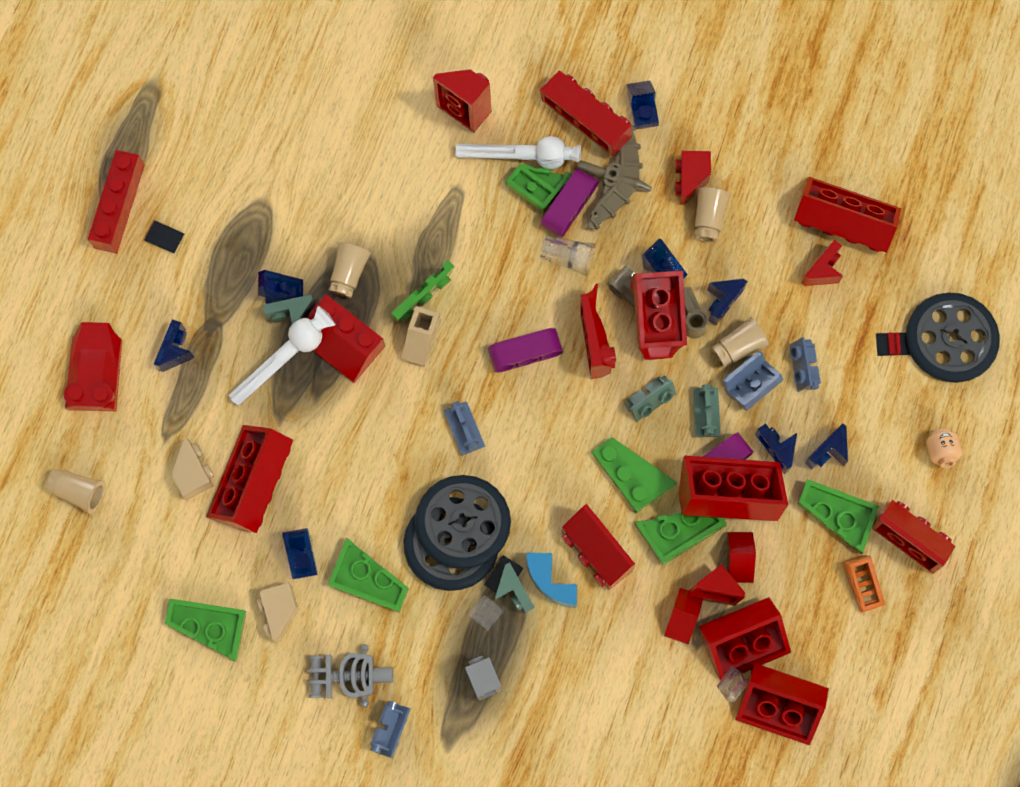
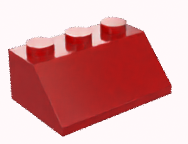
[433,69,492,133]
[308,294,386,383]
[872,500,956,574]
[561,503,635,590]
[699,597,792,682]
[735,663,829,745]

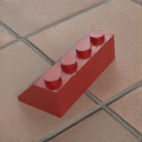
[794,177,901,253]
[206,425,293,533]
[678,455,788,521]

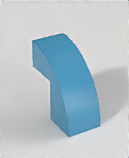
[526,553,577,608]

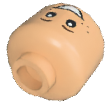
[926,428,962,468]

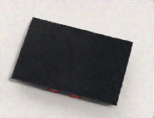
[144,220,185,253]
[876,332,911,356]
[484,555,523,598]

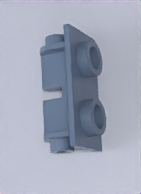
[790,337,821,392]
[444,401,485,456]
[370,701,411,758]

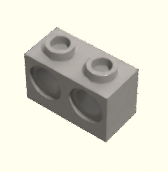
[465,656,502,701]

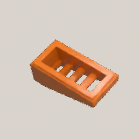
[842,555,885,613]

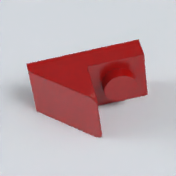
[801,240,843,286]

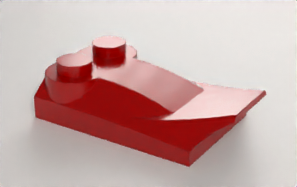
[630,271,687,360]
[580,283,616,379]
[64,322,122,412]

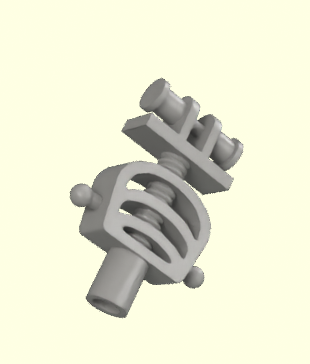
[308,644,393,707]

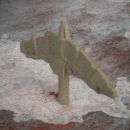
[577,125,652,230]

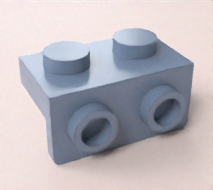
[723,351,783,411]

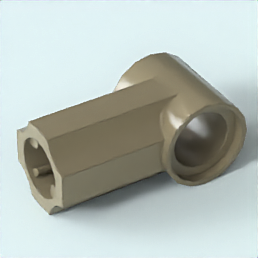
[607,266,635,308]
[684,287,708,339]

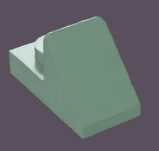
[263,295,315,324]
[495,562,534,613]

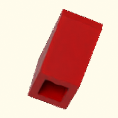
[675,150,711,205]

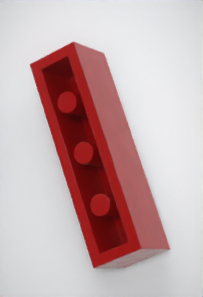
[540,70,632,157]
[88,150,145,254]

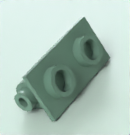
[625,376,676,422]
[693,384,721,437]

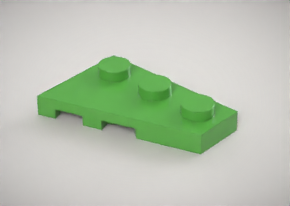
[390,260,454,323]
[592,437,677,513]
[798,479,879,554]
[635,512,727,566]
[328,538,409,613]
[165,599,247,662]

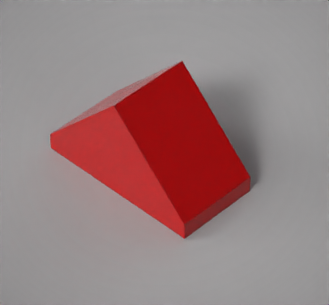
[727,532,756,583]
[687,564,745,606]
[664,588,703,644]

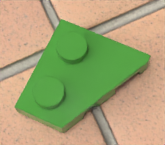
[505,164,572,213]

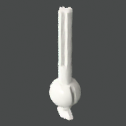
[455,136,581,170]
[229,306,336,406]

